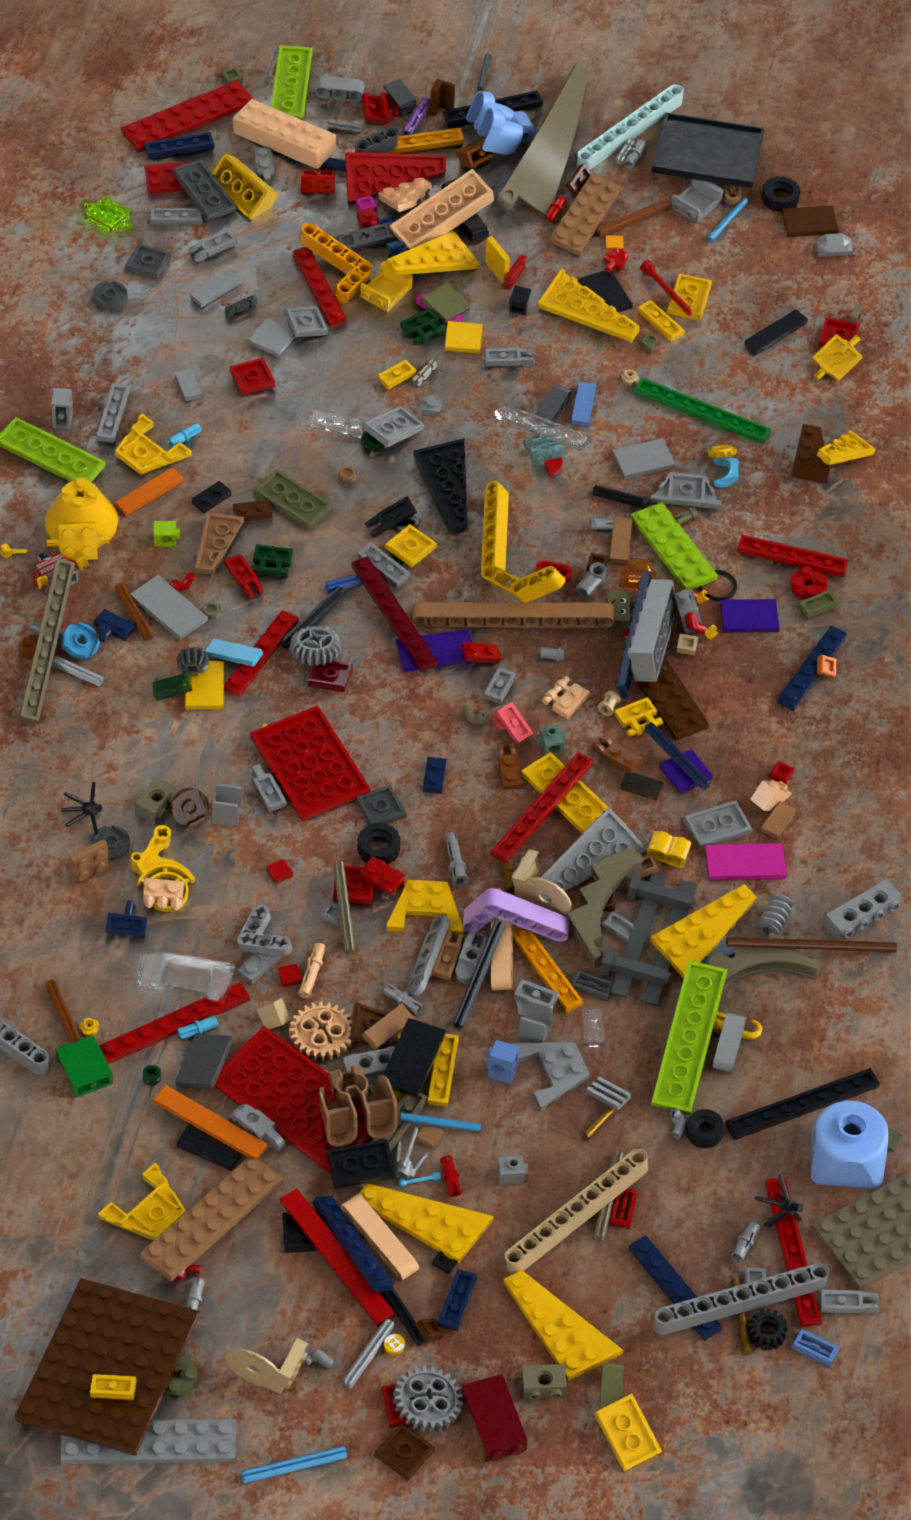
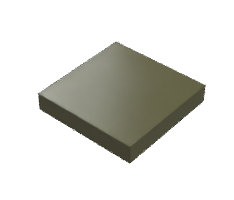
[421,283,471,323]

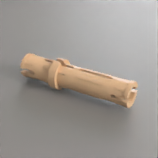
[298,943,326,999]

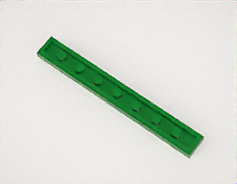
[634,378,771,444]

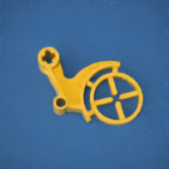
[130,825,195,912]

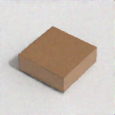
[416,1124,444,1149]

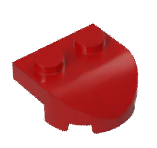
[361,92,399,125]

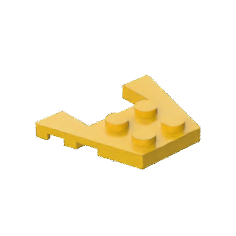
[115,413,192,475]
[386,879,464,935]
[98,1163,186,1241]

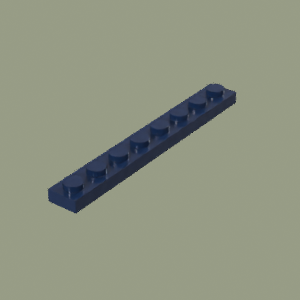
[615,572,652,698]

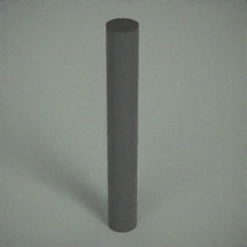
[477,53,492,91]

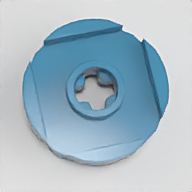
[61,623,100,661]

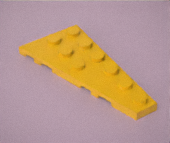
[385,231,480,276]
[538,268,640,343]
[650,884,757,979]
[359,1183,494,1264]
[503,1270,623,1381]

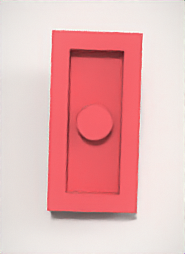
[493,702,533,745]

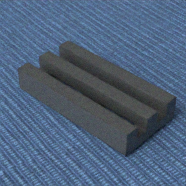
[571,970,614,1001]

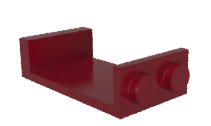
[461,1374,528,1462]

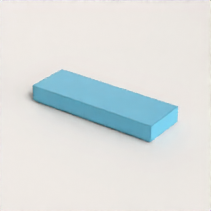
[205,639,263,667]

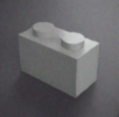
[51,388,73,430]

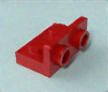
[301,170,335,193]

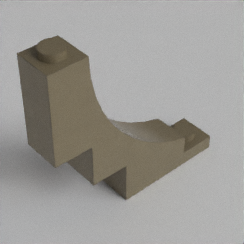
[567,846,644,969]

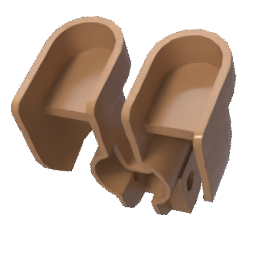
[319,1065,398,1147]

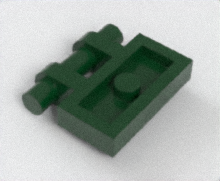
[400,308,446,345]
[251,544,293,578]

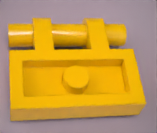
[614,697,663,737]

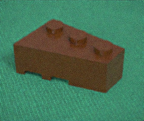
[792,424,829,484]

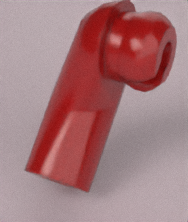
[169,572,196,592]

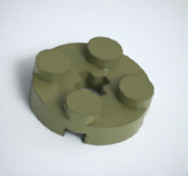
[164,1355,198,1397]

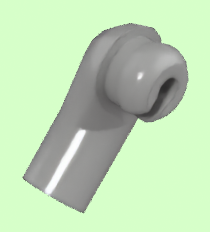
[669,1108,687,1139]
[303,1349,334,1369]

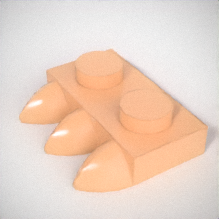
[143,878,184,911]

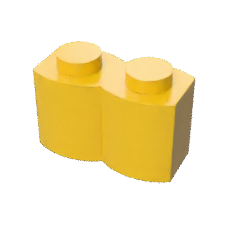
[647,831,691,868]

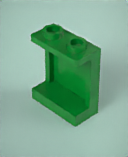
[56,1036,113,1098]

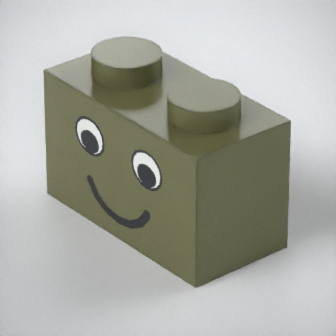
[606,591,634,632]

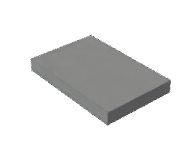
[362,406,425,447]
[612,438,675,480]
[683,800,752,850]

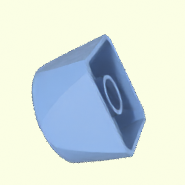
[811,1100,888,1189]

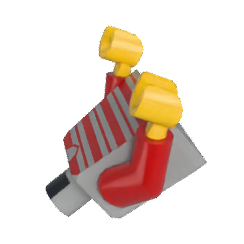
[34,553,89,595]
[675,589,719,639]

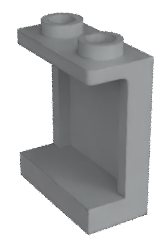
[671,179,724,224]

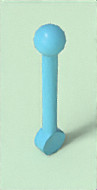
[399,1172,441,1187]

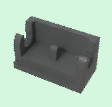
[384,79,416,115]

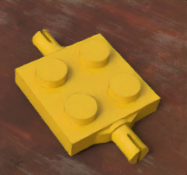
[812,334,862,382]
[46,522,110,561]

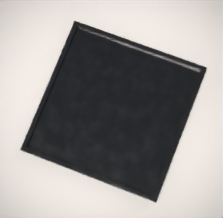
[651,112,765,188]

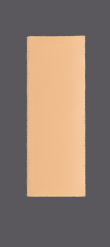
[390,169,494,249]

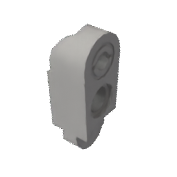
[455,932,488,984]
[228,1104,285,1151]

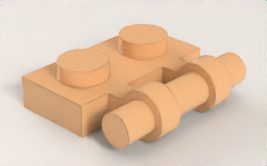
[542,676,590,719]

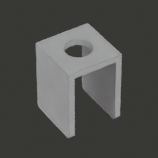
[212,783,242,827]
[518,999,553,1043]

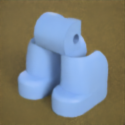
[466,91,537,155]

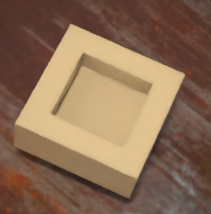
[676,634,698,656]

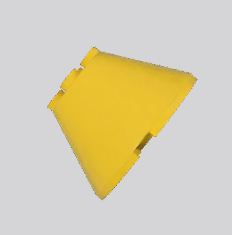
[45,477,118,547]

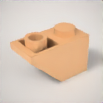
[750,780,792,811]

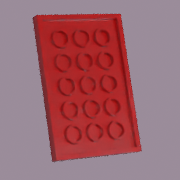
[250,705,371,822]

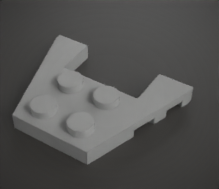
[512,1042,590,1111]

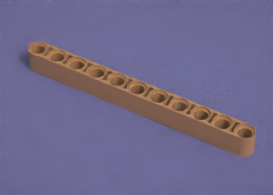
[411,602,615,628]

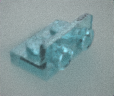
[523,431,566,463]

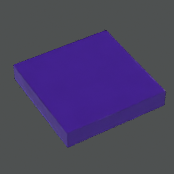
[659,749,713,794]

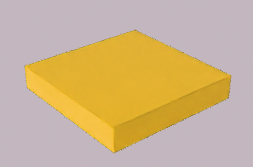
[485,236,510,284]
[445,321,483,354]
[385,524,437,567]

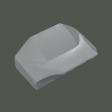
[816,233,853,257]
[514,979,559,1017]

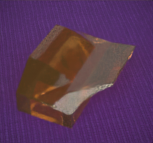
[619,558,657,589]

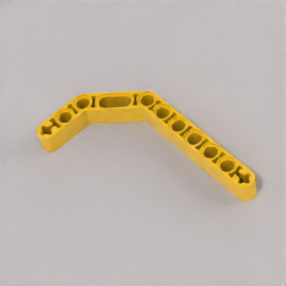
[481,480,565,603]

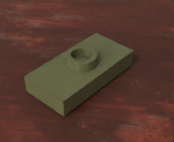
[798,590,839,619]

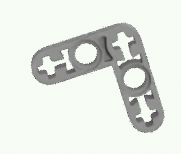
[237,905,293,956]

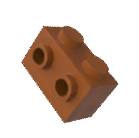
[456,137,498,169]

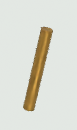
[583,1100,620,1140]

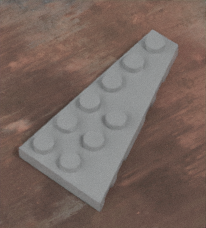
[539,807,648,900]

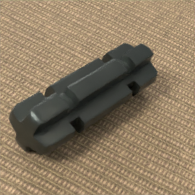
[225,295,257,316]

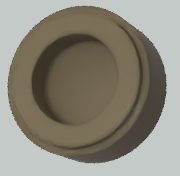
[202,602,221,620]

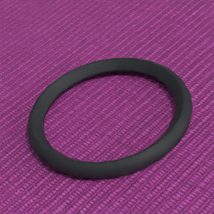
[699,570,738,601]

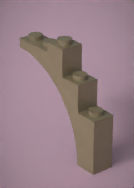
[707,932,821,989]

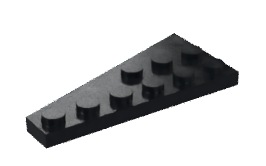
[413,438,468,534]

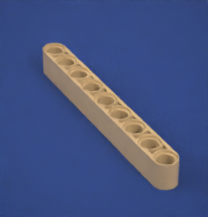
[505,1149,649,1274]

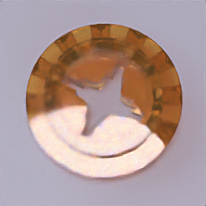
[18,635,38,661]

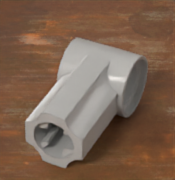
[576,562,606,599]

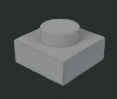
[422,396,442,417]

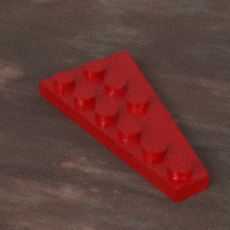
[345,152,447,204]

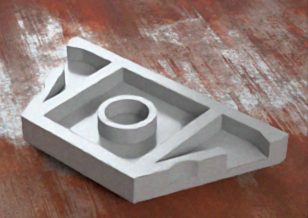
[651,472,721,509]

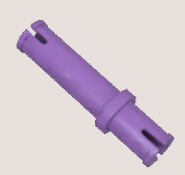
[401,97,430,136]

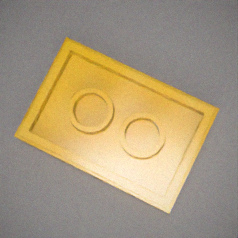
[667,273,712,321]
[185,661,224,710]
[594,1394,662,1472]

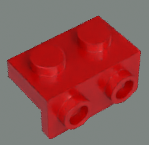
[359,856,405,895]

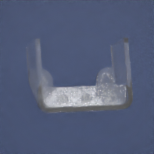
[137,952,236,1001]

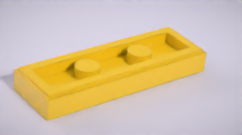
[637,300,685,342]

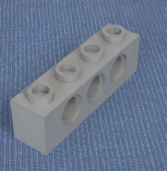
[824,879,902,941]
[342,1046,395,1084]

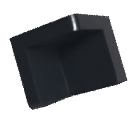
[509,285,531,316]

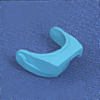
[713,457,739,488]

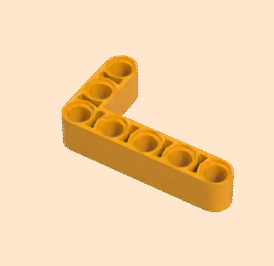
[299,223,373,304]

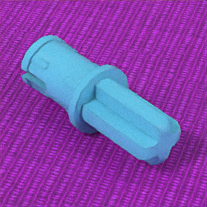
[167,423,202,448]
[178,1015,219,1040]

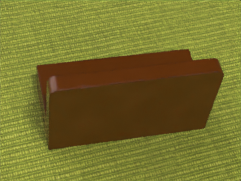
[430,79,456,116]

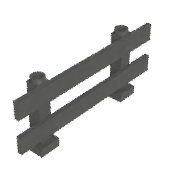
[601,872,697,1007]

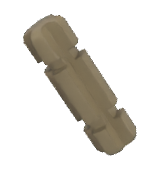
[412,359,437,387]

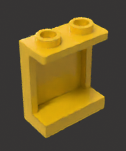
[359,260,413,312]

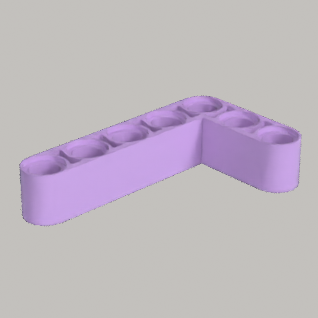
[463,888,569,942]

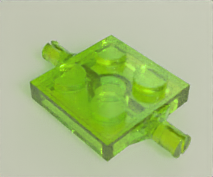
[83,196,134,233]

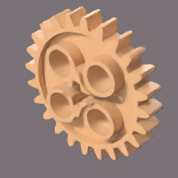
[289,1002,354,1062]

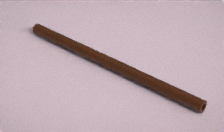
[726,937,897,952]

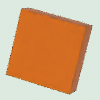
[817,655,837,678]

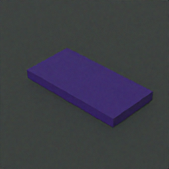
[395,629,473,672]

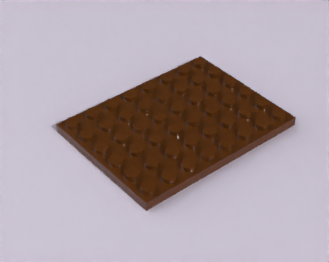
[14,1278,200,1456]

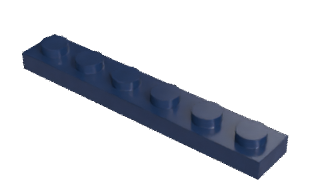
[777,625,847,711]
[312,1196,394,1292]
[629,1235,722,1341]

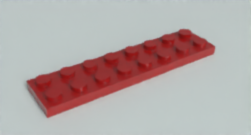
[121,80,253,153]

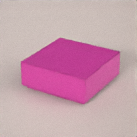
[355,196,377,212]

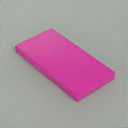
[705,843,787,881]

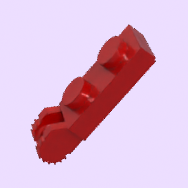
[224,554,264,599]

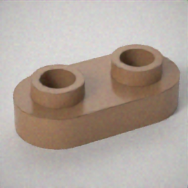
[724,184,742,205]

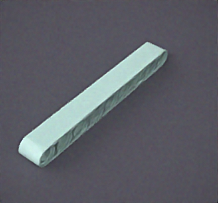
[576,84,684,170]

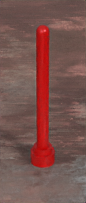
[640,260,693,316]

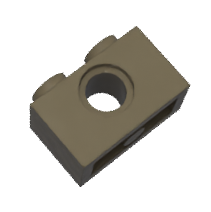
[135,777,176,824]
[521,1364,567,1400]

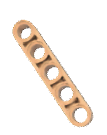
[491,917,513,991]
[341,1194,419,1281]

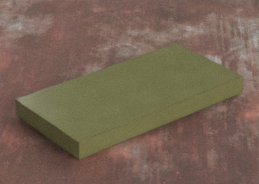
[253,469,333,530]

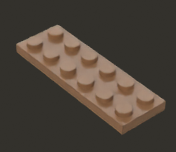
[549,172,623,257]

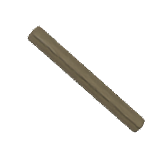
[333,861,355,953]
[594,1151,624,1241]

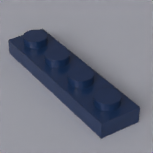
[144,132,214,159]

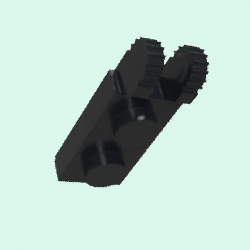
[365,496,417,537]

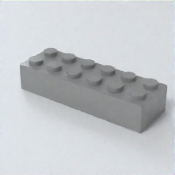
[628,579,677,682]

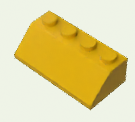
[212,153,279,220]

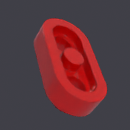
[535,560,572,583]

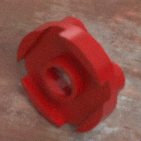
[790,566,827,600]

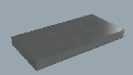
[172,159,237,221]

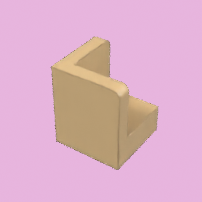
[257,998,290,1030]

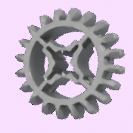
[290,625,341,666]

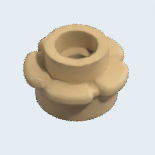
[621,369,639,386]

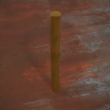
[731,1277,752,1355]

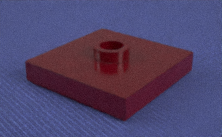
[308,661,353,692]

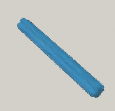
[241,1446,347,1483]

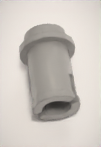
[590,517,613,531]
[541,647,565,662]

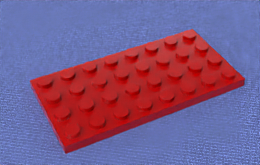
[214,1026,371,1174]

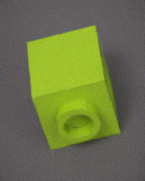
[154,521,180,547]

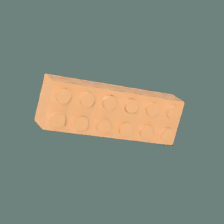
[233,99,336,169]

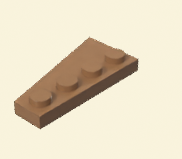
[195,512,244,575]

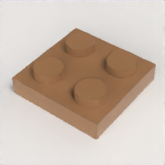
[69,839,109,884]

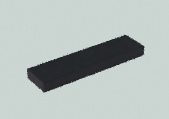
[744,309,808,355]

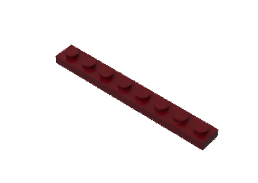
[351,556,438,672]

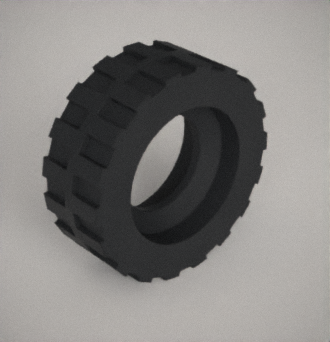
[762,176,800,212]
[357,822,401,864]

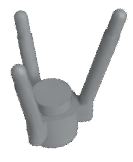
[394,1127,428,1180]

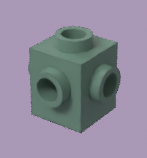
[537,724,566,756]

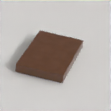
[782,206,839,237]

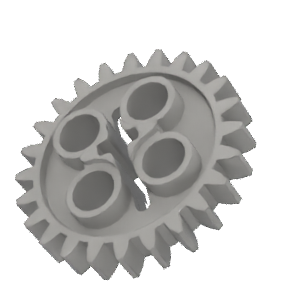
[393,1366,463,1432]

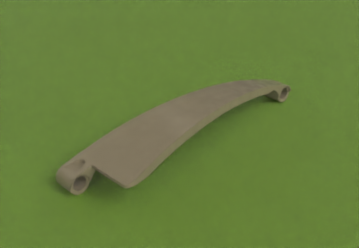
[492,63,590,215]

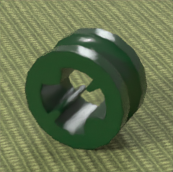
[143,1065,161,1086]

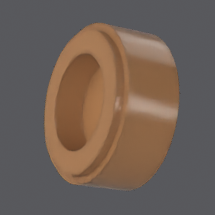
[338,466,357,484]

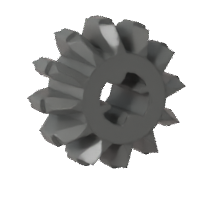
[177,647,209,676]

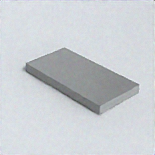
[130,575,208,641]

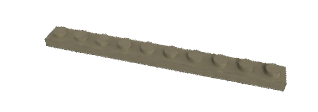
[19,558,75,724]

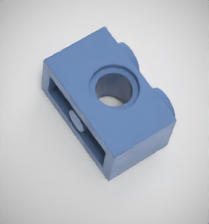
[486,1040,519,1085]

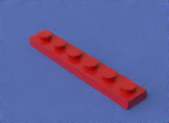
[293,247,346,327]
[737,534,849,577]
[224,610,298,697]

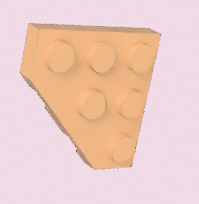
[378,178,432,212]

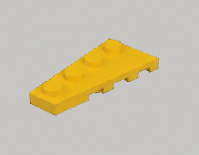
[817,430,876,465]

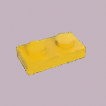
[377,359,416,390]
[90,1374,137,1400]

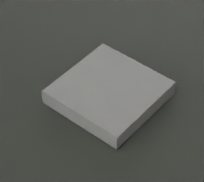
[284,307,328,337]
[248,318,295,357]

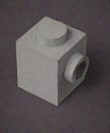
[497,1155,528,1185]

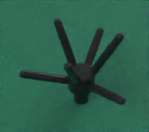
[61,782,102,835]
[755,1174,803,1227]

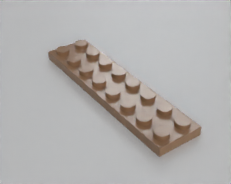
[140,1158,283,1282]

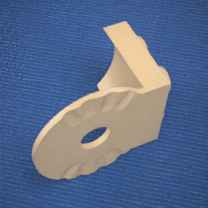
[512,849,571,916]
[226,1338,308,1395]

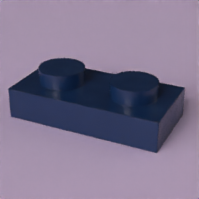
[423,757,447,794]

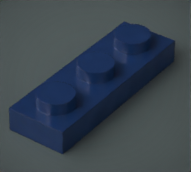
[438,1269,477,1331]

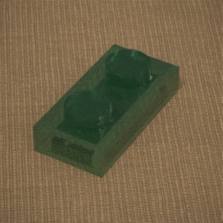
[152,672,193,701]

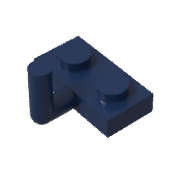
[94,609,136,642]
[105,900,148,938]

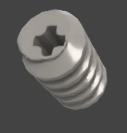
[757,894,793,937]

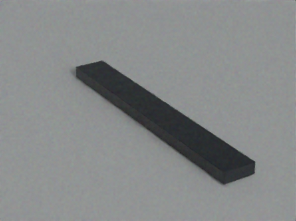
[726,1068,880,1140]

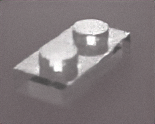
[582,1009,605,1047]

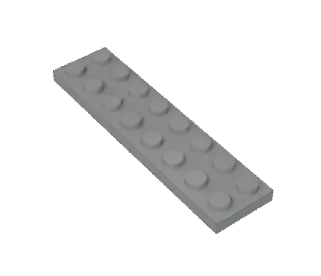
[61,1419,236,1464]

